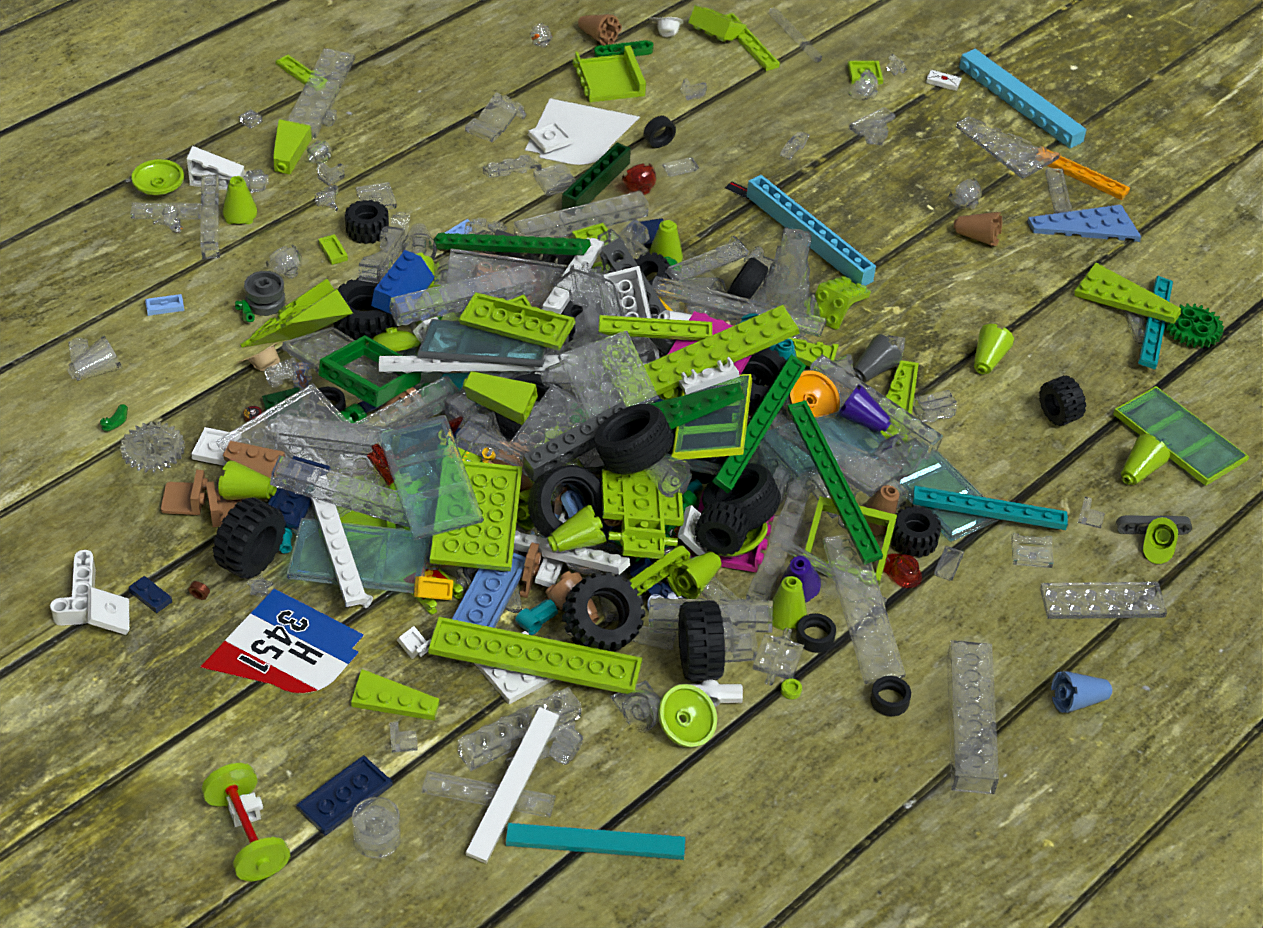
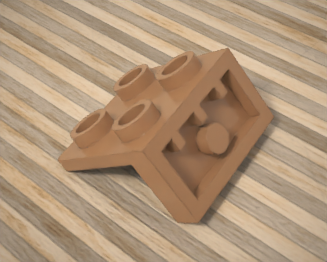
[206,481,243,527]

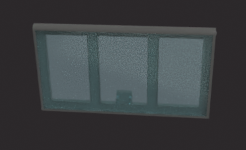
[418,319,549,367]

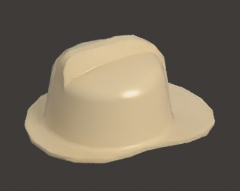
[238,343,280,371]

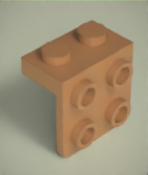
[161,470,209,515]

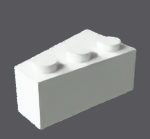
[187,146,245,190]

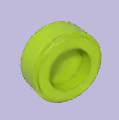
[781,679,802,700]

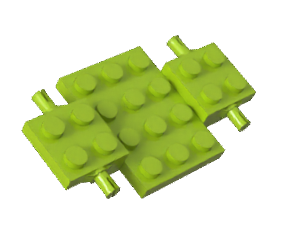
[601,462,684,559]

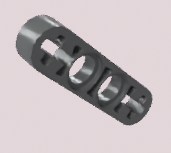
[1116,515,1192,535]

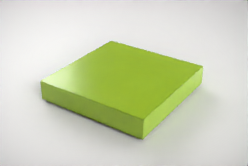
[847,61,883,84]

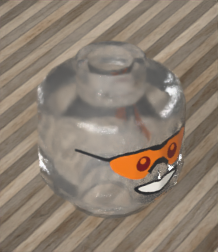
[530,23,553,48]

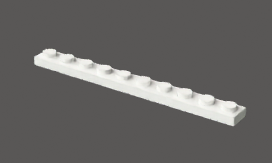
[379,355,570,373]

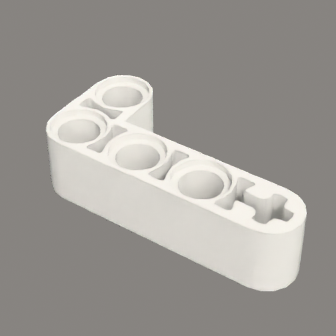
[50,550,96,626]

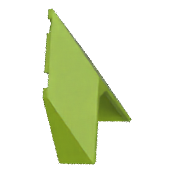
[240,278,353,348]

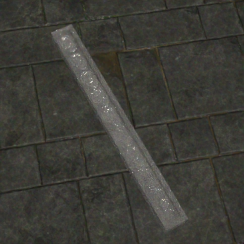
[651,276,826,337]

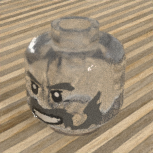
[306,140,332,165]
[243,169,269,193]

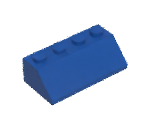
[371,250,435,320]

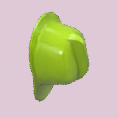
[1143,517,1178,564]

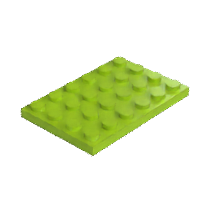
[430,458,522,572]

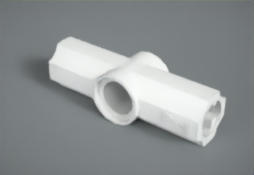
[679,680,743,707]

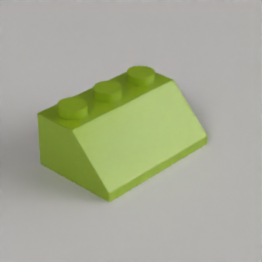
[688,5,747,42]

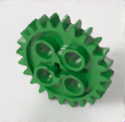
[1165,303,1224,348]

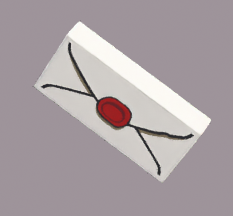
[926,70,961,91]

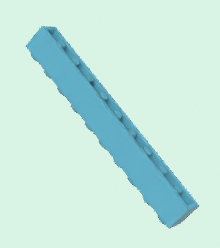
[959,49,1087,148]
[747,175,876,286]

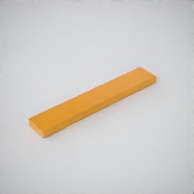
[1035,148,1130,200]

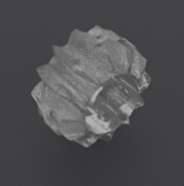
[549,727,583,765]

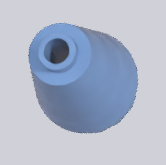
[1051,671,1112,713]

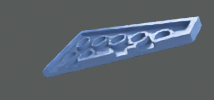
[1027,205,1141,242]

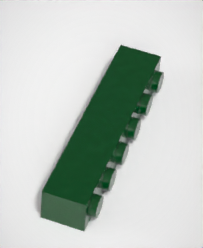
[562,142,631,216]

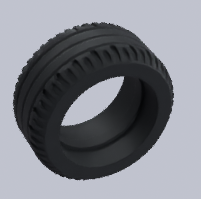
[727,257,769,305]

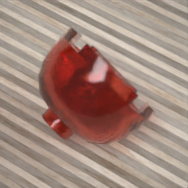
[622,163,657,195]

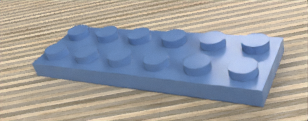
[452,553,526,628]

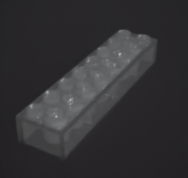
[947,640,999,794]

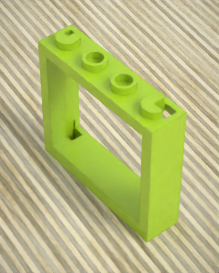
[804,496,897,587]

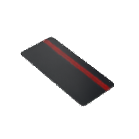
[725,181,750,200]

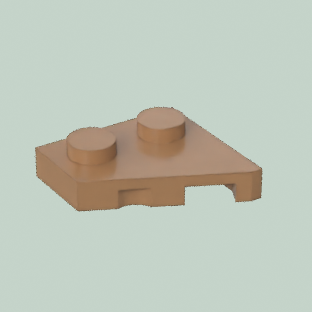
[520,542,542,598]

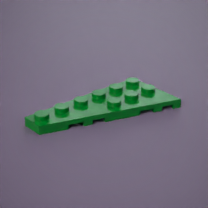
[650,382,745,429]

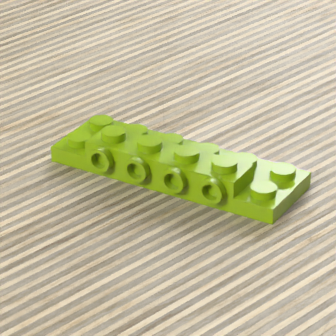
[459,292,576,350]

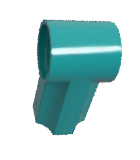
[515,599,558,635]

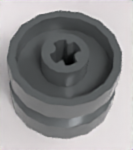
[244,271,286,316]

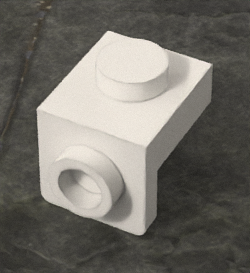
[397,626,431,659]

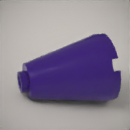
[837,384,891,433]
[781,556,821,603]

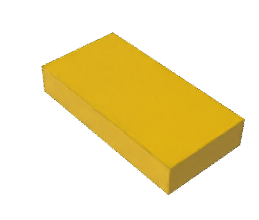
[414,576,453,600]

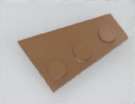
[223,440,286,480]

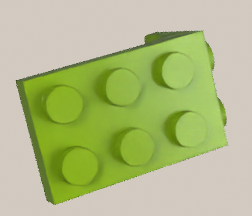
[808,276,871,329]

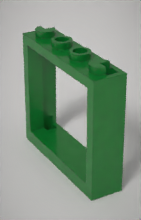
[318,335,422,408]

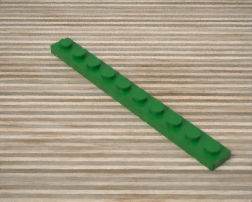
[431,232,591,256]
[712,354,806,493]
[787,400,883,565]

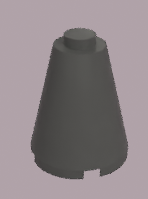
[852,334,902,383]

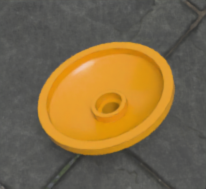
[788,370,840,425]

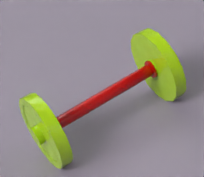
[201,763,290,881]

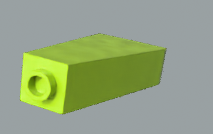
[273,119,312,175]
[463,371,538,426]

